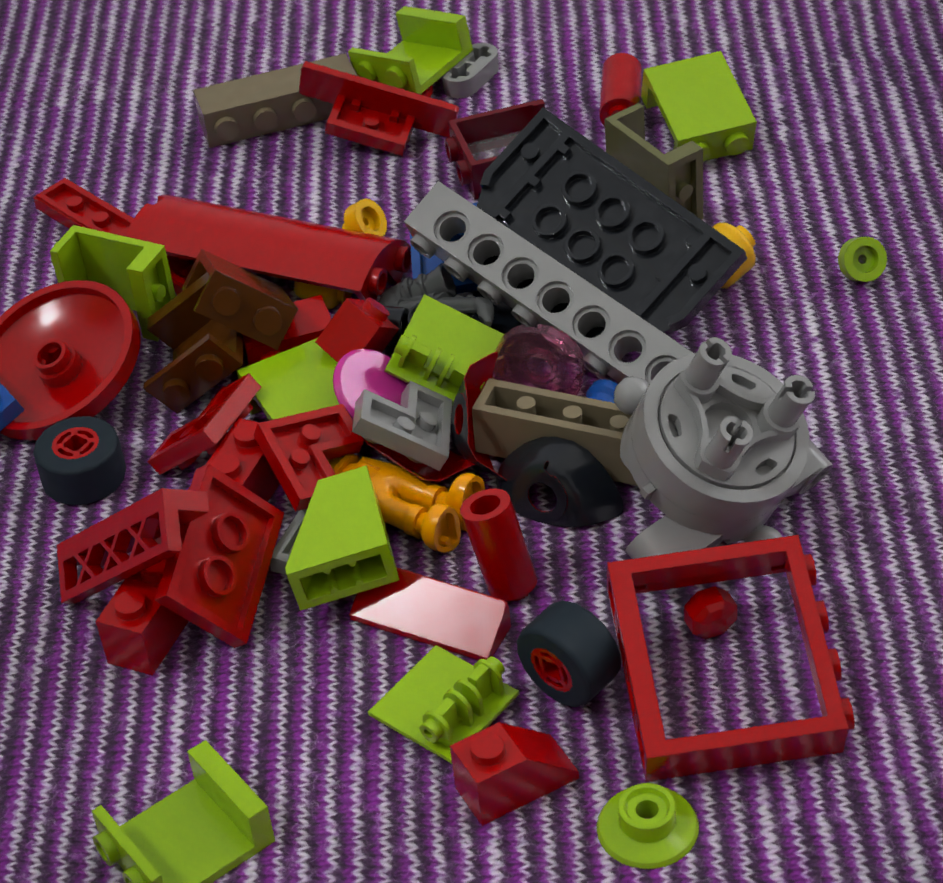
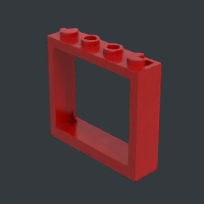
[607,535,855,782]

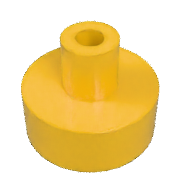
[342,199,387,236]

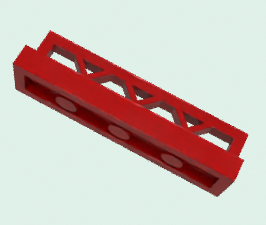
[57,488,209,604]

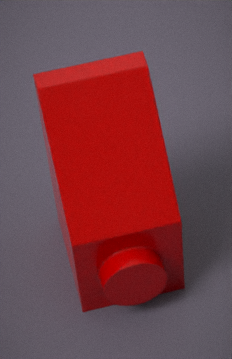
[450,722,579,826]

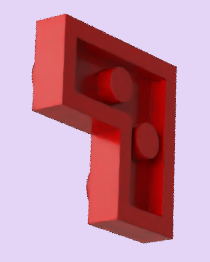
[147,373,261,475]
[253,404,364,512]

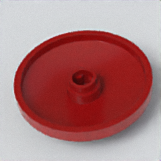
[0,280,141,440]

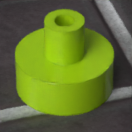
[838,237,887,282]

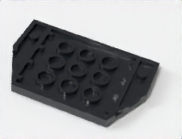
[477,108,747,360]

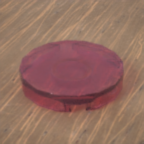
[493,324,586,395]

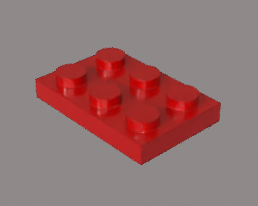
[154,464,285,648]

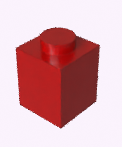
[315,297,399,362]

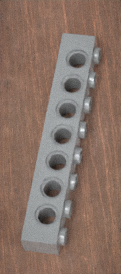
[404,181,693,385]

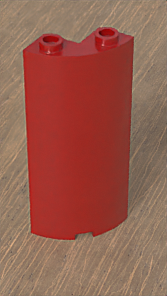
[125,195,412,300]

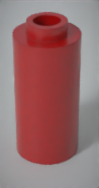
[599,53,642,126]
[460,488,538,601]

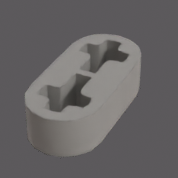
[442,43,499,99]

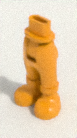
[328,454,485,553]

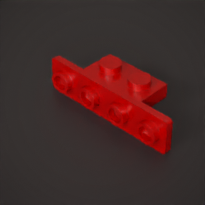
[299,61,459,156]

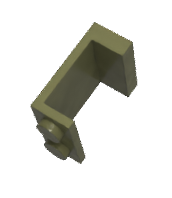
[605,103,703,220]

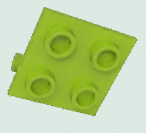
[384,294,507,406]
[368,645,519,764]

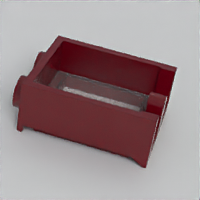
[444,99,545,200]

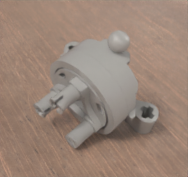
[614,337,833,591]

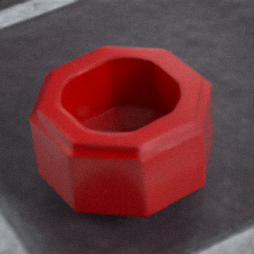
[684,586,737,640]

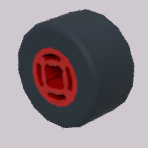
[33,416,126,505]
[517,600,621,707]

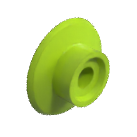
[596,783,699,869]

